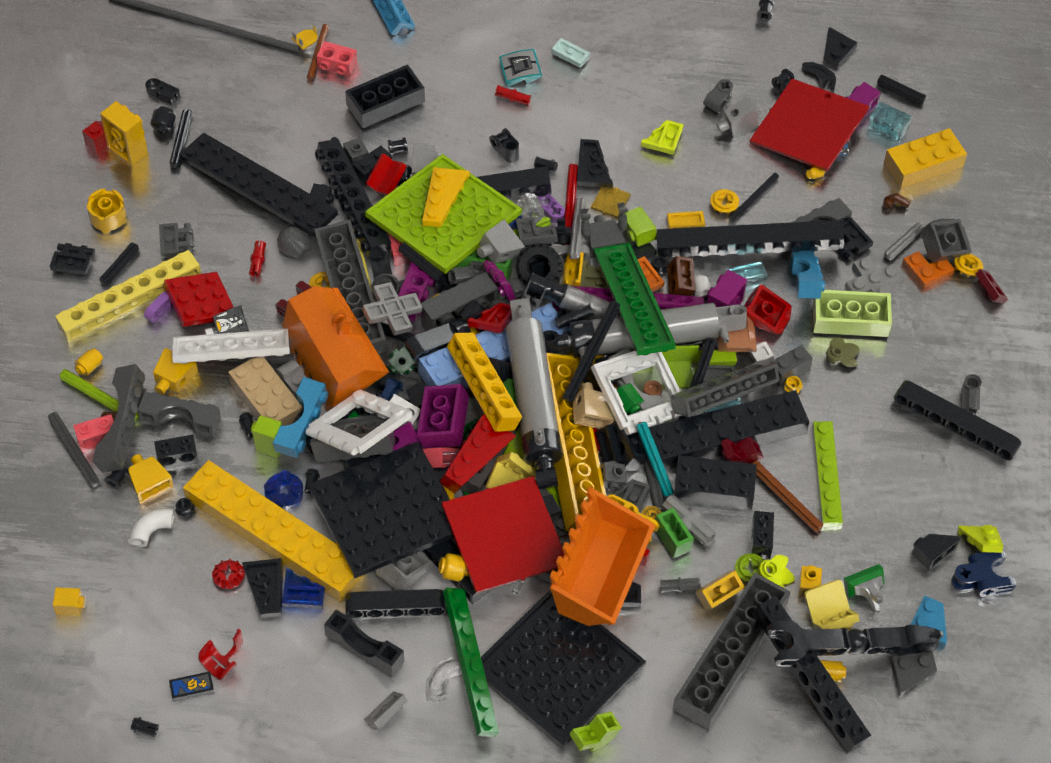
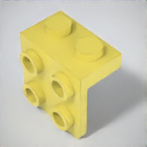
[486,452,536,489]
[804,579,860,629]

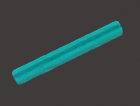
[636,422,674,497]

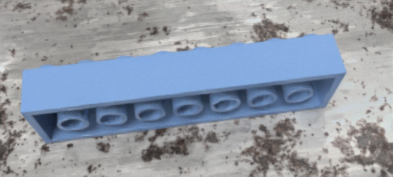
[418,303,568,388]

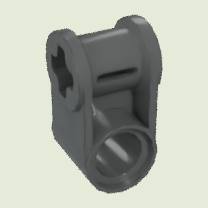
[703,79,733,113]

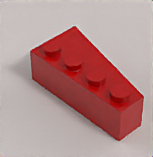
[440,414,516,494]

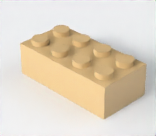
[228,357,303,426]

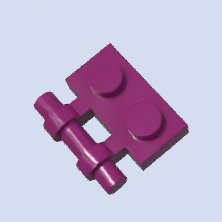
[483,260,516,302]

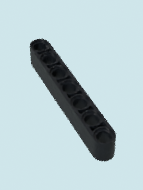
[894,380,1021,460]

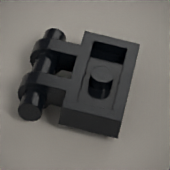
[839,217,873,260]
[50,243,95,276]

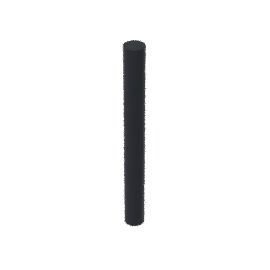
[729,173,779,222]

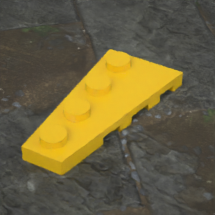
[422,167,470,227]

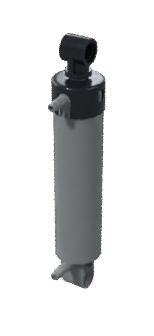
[506,297,563,489]
[543,303,747,359]

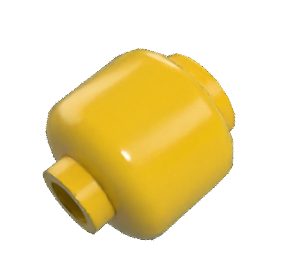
[438,553,468,582]

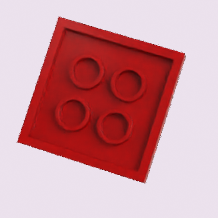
[163,272,234,327]

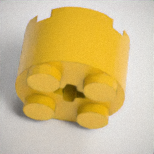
[87,189,127,233]

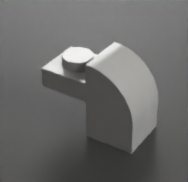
[274,360,307,397]

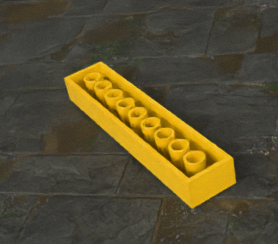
[546,353,606,531]
[183,460,366,603]

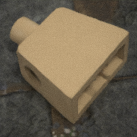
[573,382,615,429]

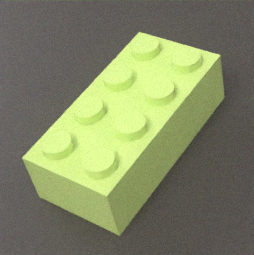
[813,290,892,337]

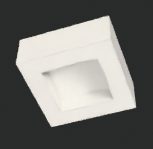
[748,341,774,363]

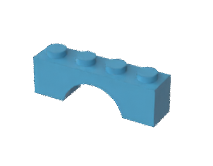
[790,250,825,299]
[273,377,328,458]

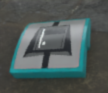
[499,49,543,87]

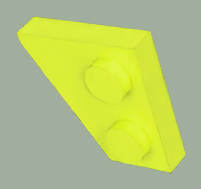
[641,120,684,155]
[957,525,1003,553]

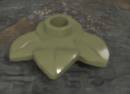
[826,337,860,367]

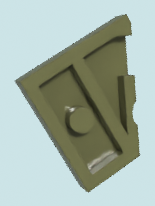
[580,260,608,289]

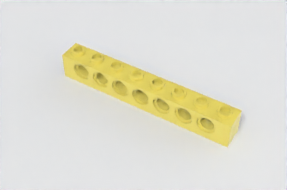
[55,250,201,342]

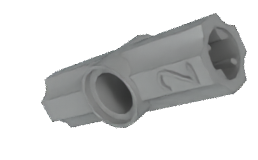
[662,495,717,546]

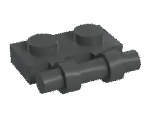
[159,223,194,258]

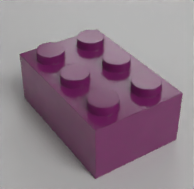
[416,384,469,449]

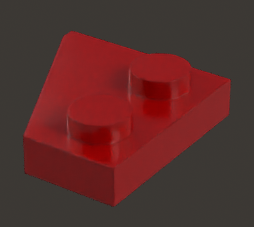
[467,303,512,333]

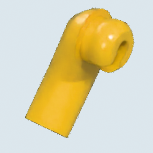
[806,167,825,179]

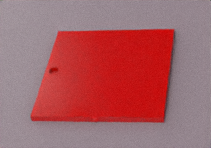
[750,78,869,172]
[441,476,564,594]

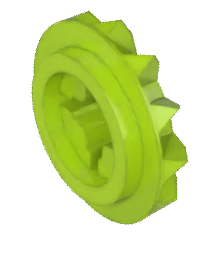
[735,553,767,582]

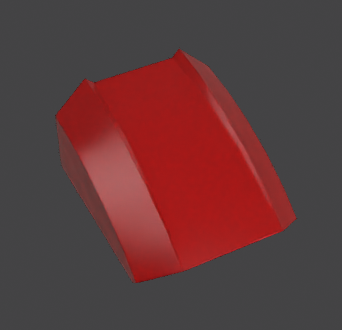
[744,284,792,334]

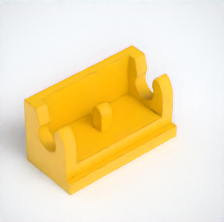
[562,252,584,286]

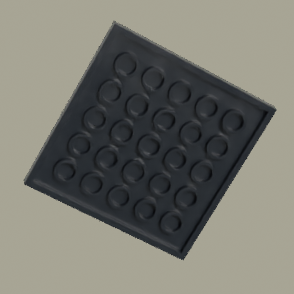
[308,442,454,579]
[481,590,646,748]

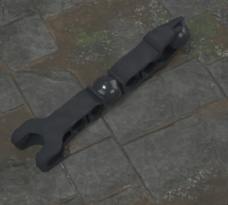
[767,620,944,667]

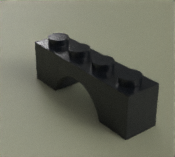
[324,609,404,677]

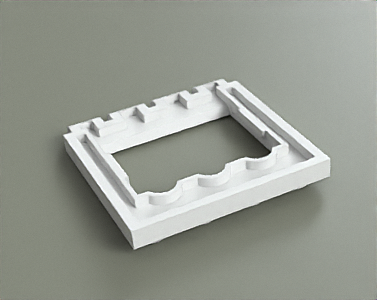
[591,351,682,435]
[306,389,413,456]

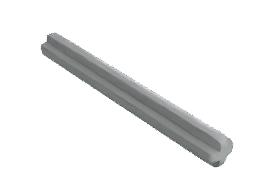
[569,197,586,260]

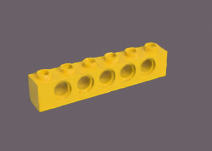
[447,333,522,432]

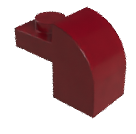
[721,437,764,464]

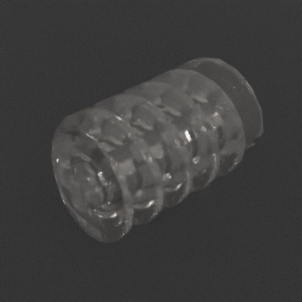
[516,193,544,223]

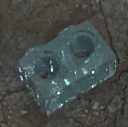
[868,102,912,141]

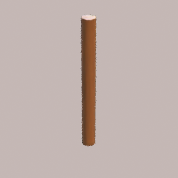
[307,24,329,80]

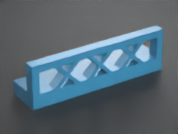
[373,0,416,36]

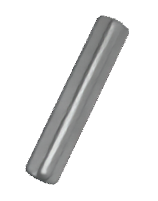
[884,222,924,261]

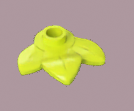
[759,555,795,588]

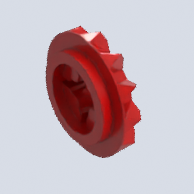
[212,559,245,589]

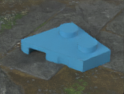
[911,595,947,648]

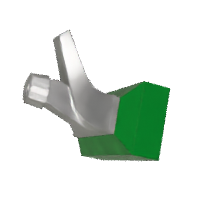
[844,564,885,612]

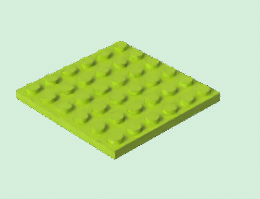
[365,154,522,274]

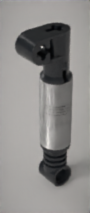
[520,272,620,320]

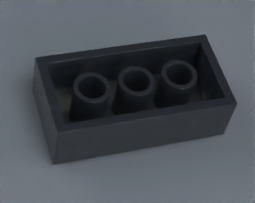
[345,64,425,128]
[674,455,757,510]

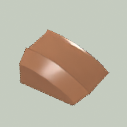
[716,316,757,352]

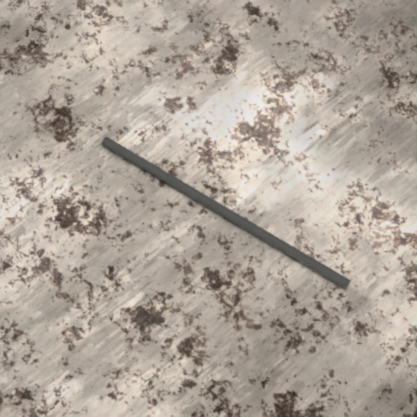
[114,0,300,53]

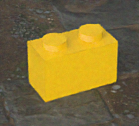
[695,570,745,609]

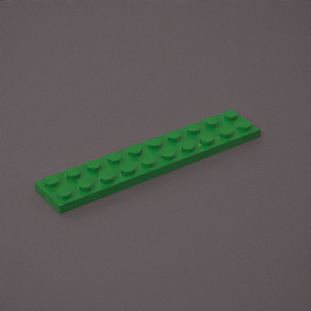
[594,243,676,356]

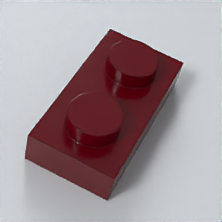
[975,269,1008,304]

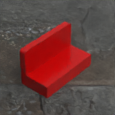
[366,153,407,196]

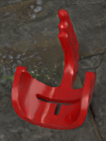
[198,629,243,680]

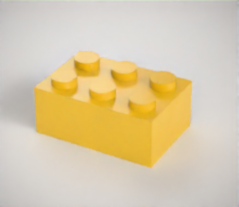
[100,101,148,166]

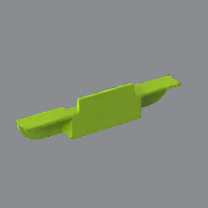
[633,345,737,389]

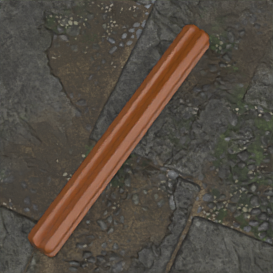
[752,461,824,533]

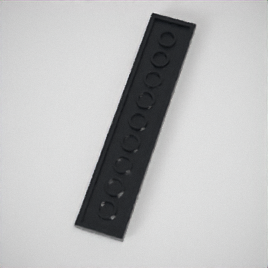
[181,132,338,237]

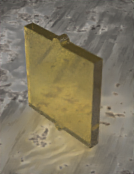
[591,187,631,219]

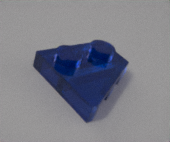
[282,568,325,609]

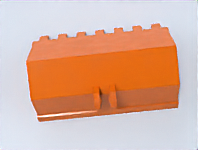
[282,286,389,412]
[550,486,656,626]

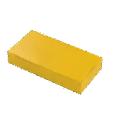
[667,211,705,229]

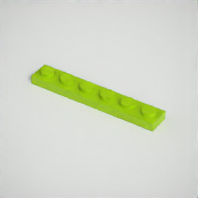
[812,421,843,527]

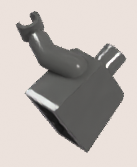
[580,202,628,258]

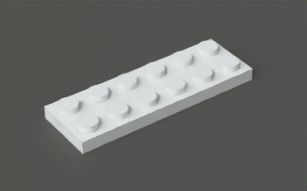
[172,329,290,364]

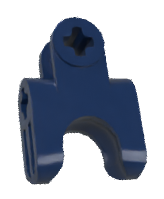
[951,550,1016,597]

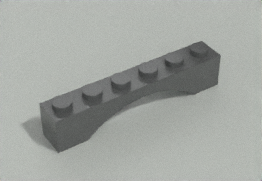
[92,364,145,473]

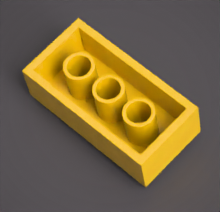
[884,128,967,189]

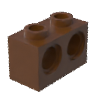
[667,256,696,296]

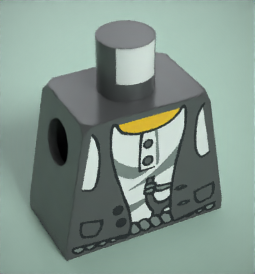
[204,305,249,335]

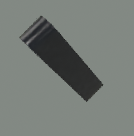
[345,589,446,619]

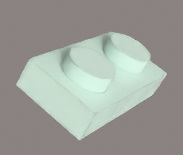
[551,38,590,68]

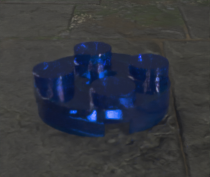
[264,471,304,510]

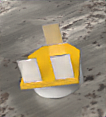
[291,25,318,51]

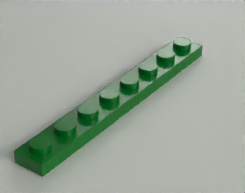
[443,587,499,737]

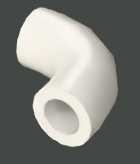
[128,508,175,547]

